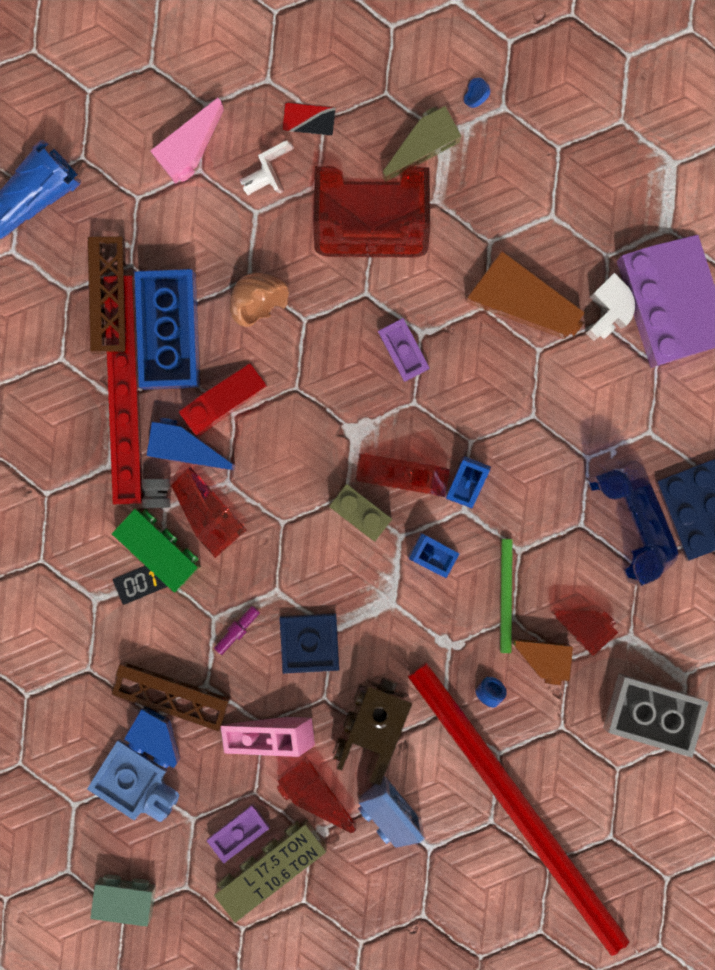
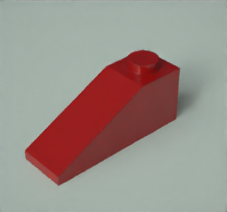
[179,364,267,437]

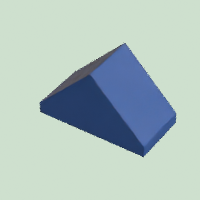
[446,456,491,508]
[407,533,460,578]

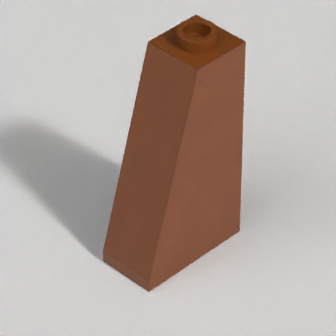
[466,252,585,339]

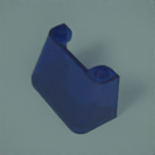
[585,460,679,586]

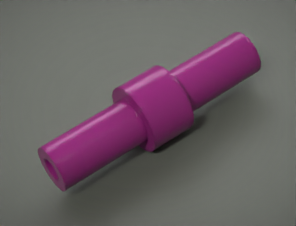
[214,606,260,655]

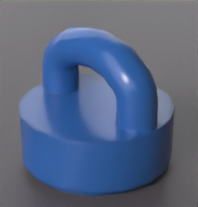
[475,677,507,708]

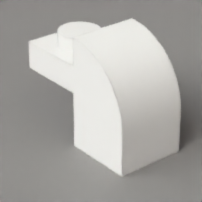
[586,273,635,341]

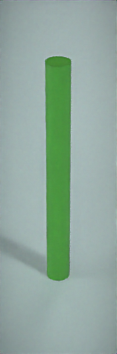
[500,539,513,653]

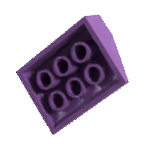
[617,235,715,368]

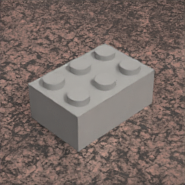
[603,673,709,758]

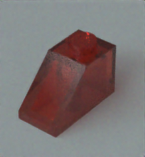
[551,608,618,656]

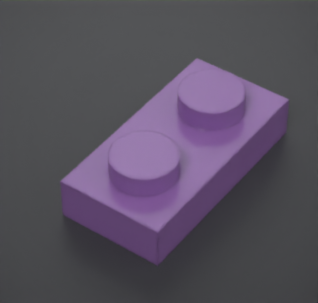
[378,318,430,382]
[206,804,270,863]

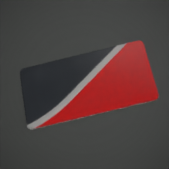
[283,103,335,136]

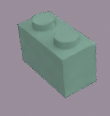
[90,875,156,927]

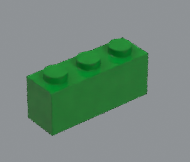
[112,509,201,593]

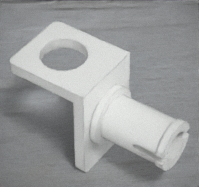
[240,141,294,196]

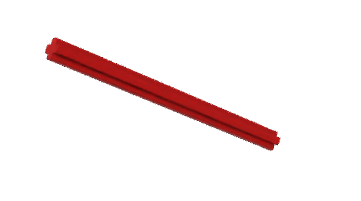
[408,662,630,956]

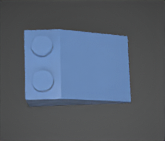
[358,776,425,848]

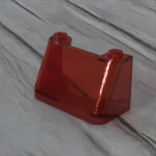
[313,166,430,258]

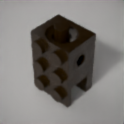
[333,677,413,786]

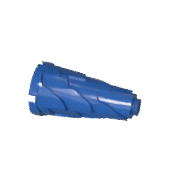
[0,140,82,240]

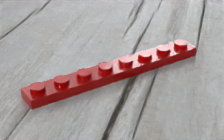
[104,276,143,505]

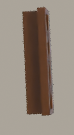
[87,236,126,354]
[111,662,231,731]

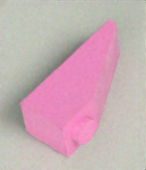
[151,98,224,184]
[221,717,315,757]

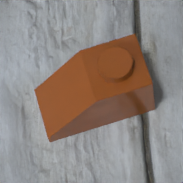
[512,638,573,685]

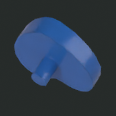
[464,77,491,108]

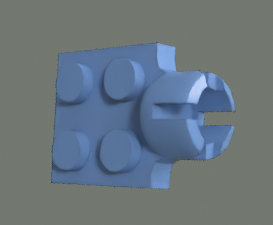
[87,740,179,822]

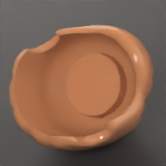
[229,273,289,327]

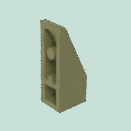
[382,106,461,183]

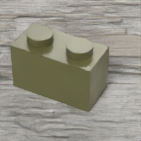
[329,484,392,542]

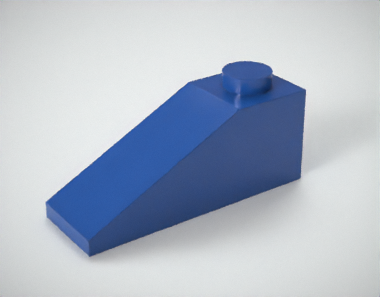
[146,418,235,470]

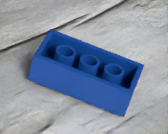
[134,269,200,390]

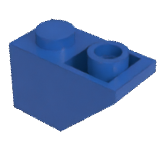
[124,706,180,768]

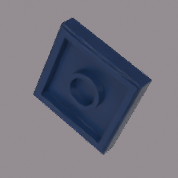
[279,613,340,674]

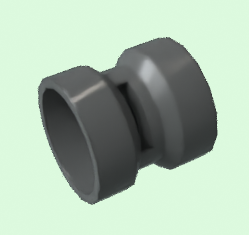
[142,479,171,508]

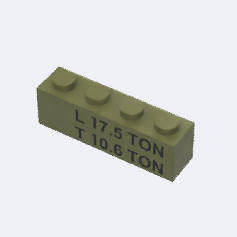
[214,819,327,923]

